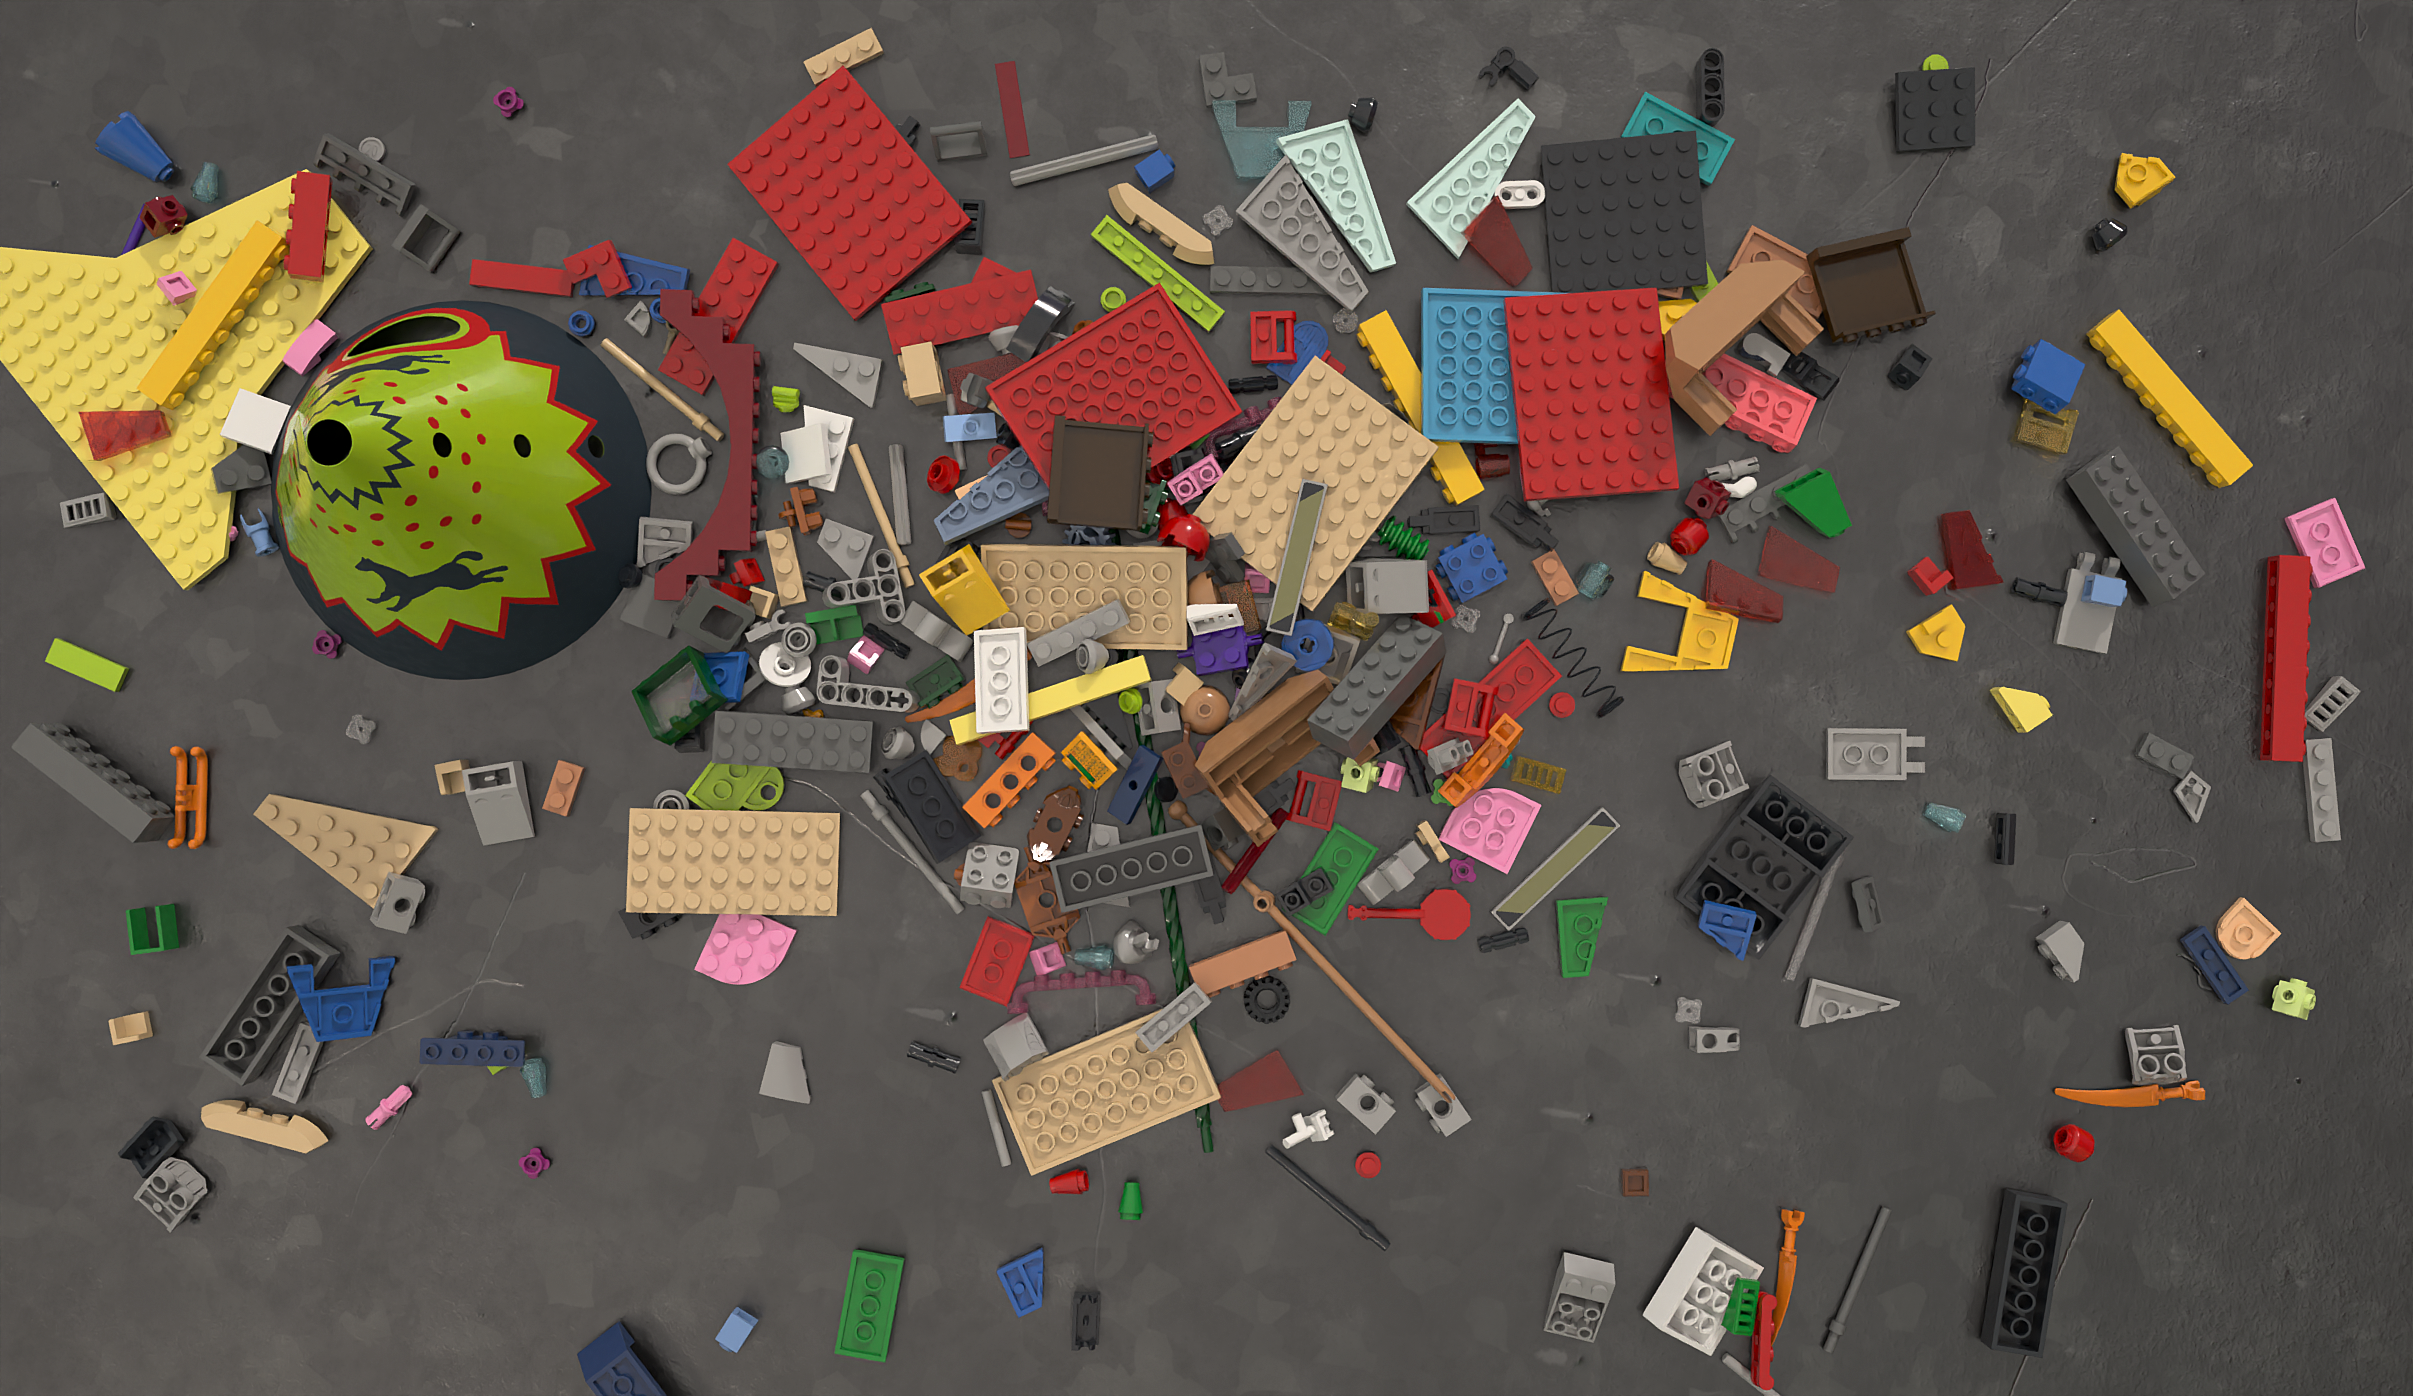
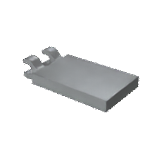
[2053,552,2122,654]
[1826,728,1925,780]

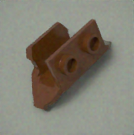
[1161,722,1216,799]
[1027,785,1084,865]

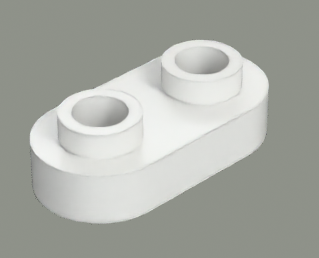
[1493,180,1545,209]

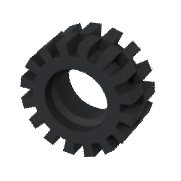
[1244,976,1290,1024]

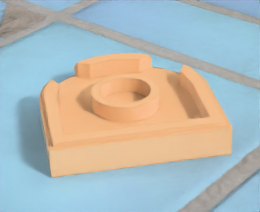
[2216,897,2281,959]

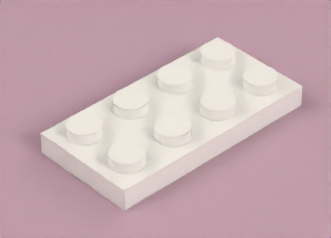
[974,627,1030,734]

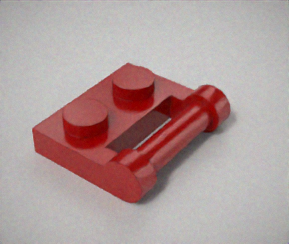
[1250,311,1297,364]
[1443,678,1499,738]
[1286,770,1342,831]

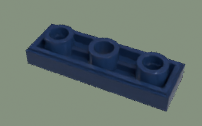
[1107,745,1164,825]

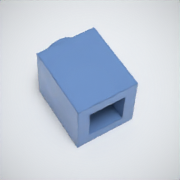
[2081,575,2127,607]
[715,1307,758,1353]

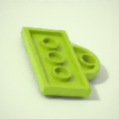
[685,760,785,811]

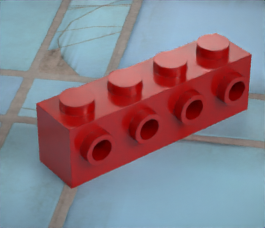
[284,171,333,282]

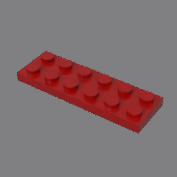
[658,238,779,396]
[881,270,1038,355]
[1420,638,1562,779]

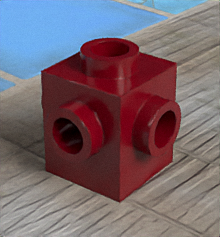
[139,195,188,238]
[1684,477,1731,519]

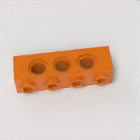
[962,732,1056,829]

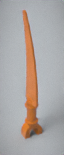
[905,647,1032,723]
[2054,1080,2205,1107]
[1771,1209,1805,1346]

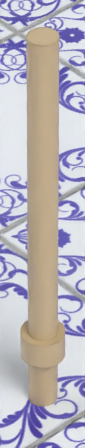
[601,338,724,442]
[848,444,915,588]

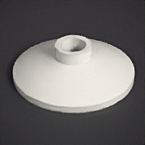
[759,642,811,687]

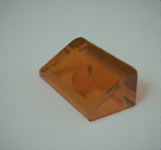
[1219,579,1262,633]

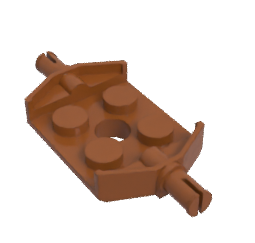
[1014,847,1081,954]

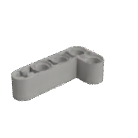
[817,655,920,713]

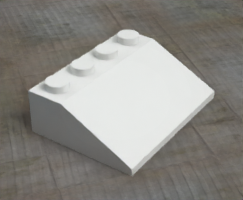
[1643,1227,1764,1356]

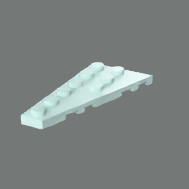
[1406,98,1536,259]
[1275,119,1396,273]

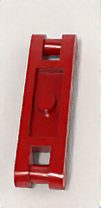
[1751,1291,1777,1391]

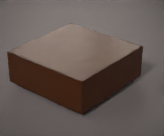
[1621,1169,1649,1197]

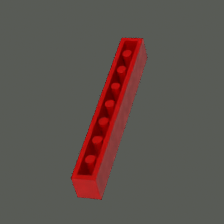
[2260,555,2313,762]

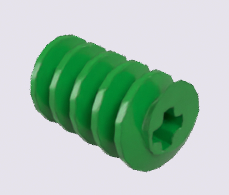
[1378,515,1430,560]

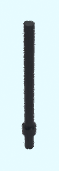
[1265,1145,1391,1251]

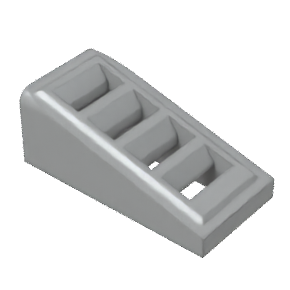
[60,492,116,528]
[2305,676,2361,732]

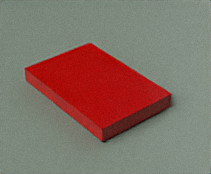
[959,916,1035,1007]

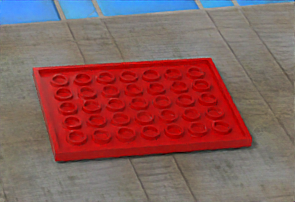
[727,65,973,321]
[985,283,1243,489]
[1503,288,1679,501]

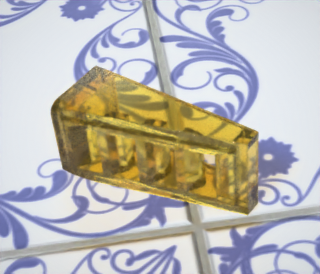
[1510,756,1566,794]

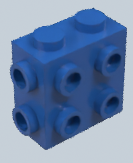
[2011,339,2085,414]
[1435,533,1508,605]

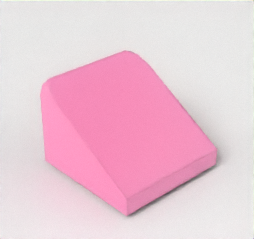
[1244,562,1270,593]
[847,635,885,674]
[1029,942,1066,976]

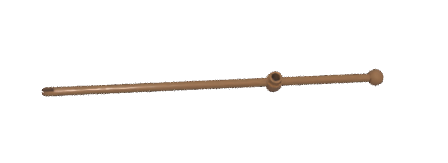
[1168,800,1455,1103]

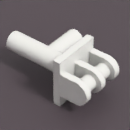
[1283,1109,1335,1149]

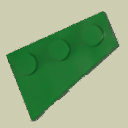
[1556,897,1608,978]

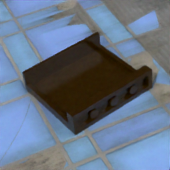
[1806,227,1936,344]
[1047,415,1153,531]

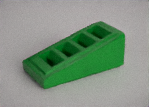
[1721,1277,1760,1336]

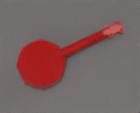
[1348,889,1471,940]

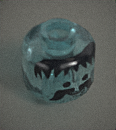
[755,445,790,479]
[1576,560,1614,600]

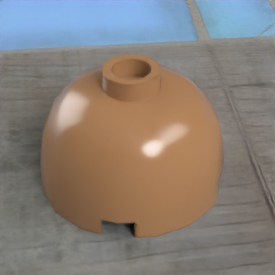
[1187,569,1225,619]
[1180,685,1230,736]

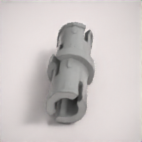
[1705,456,1759,481]

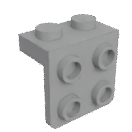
[960,842,1019,908]

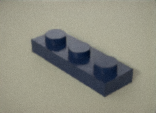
[2180,926,2249,1005]

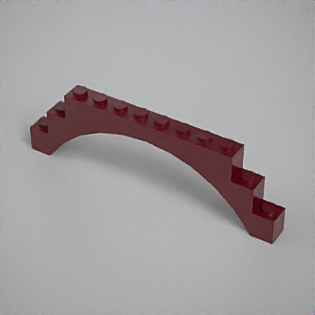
[654,289,761,601]

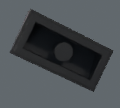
[1994,813,2016,865]

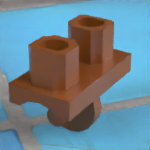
[778,487,823,536]

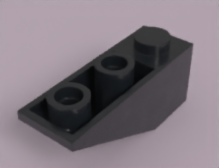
[1080,693,1133,750]

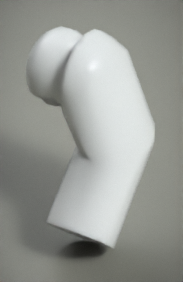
[1722,476,1757,498]

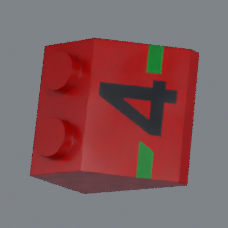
[1411,570,1456,628]

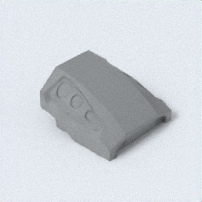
[1679,741,1749,808]
[983,1012,1049,1081]
[2125,1025,2187,1086]
[133,1157,207,1233]

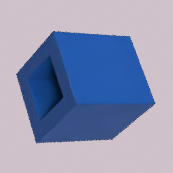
[1134,149,1176,194]

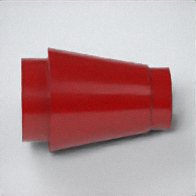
[1049,1169,1089,1195]

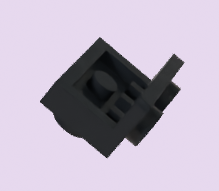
[118,1116,185,1179]

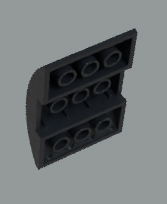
[1675,775,1854,960]

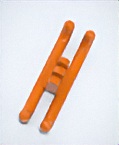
[167,746,208,849]

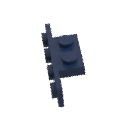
[420,1031,525,1067]

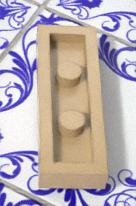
[804,28,884,87]
[765,527,808,607]

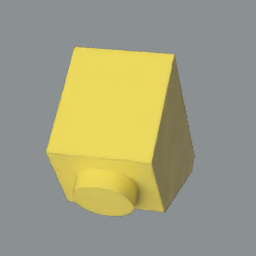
[1989,687,2052,733]

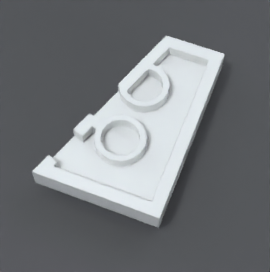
[804,405,854,493]

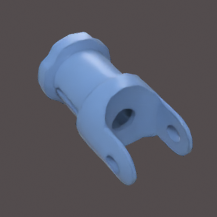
[240,508,279,557]

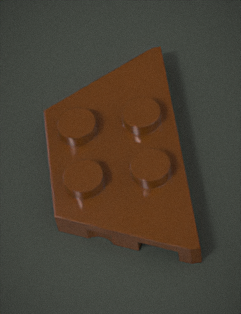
[1389,655,1445,750]

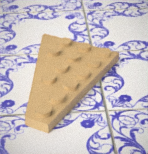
[253,794,439,909]

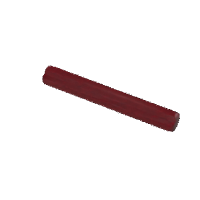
[1222,808,1288,894]

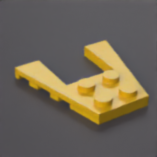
[1620,571,1739,672]

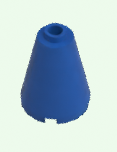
[95,111,174,182]

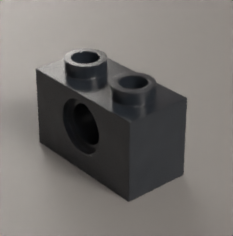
[618,908,682,940]

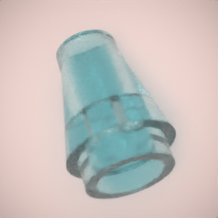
[190,162,219,203]
[1924,802,1966,833]
[1075,945,1114,971]
[519,1058,547,1098]

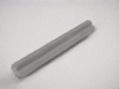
[889,444,911,545]

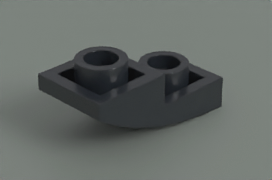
[1276,866,1335,916]

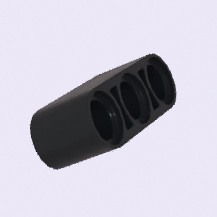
[1696,48,1725,127]

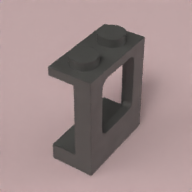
[671,574,755,653]

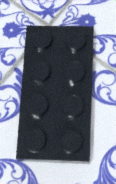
[882,749,981,864]

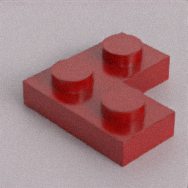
[563,240,632,298]

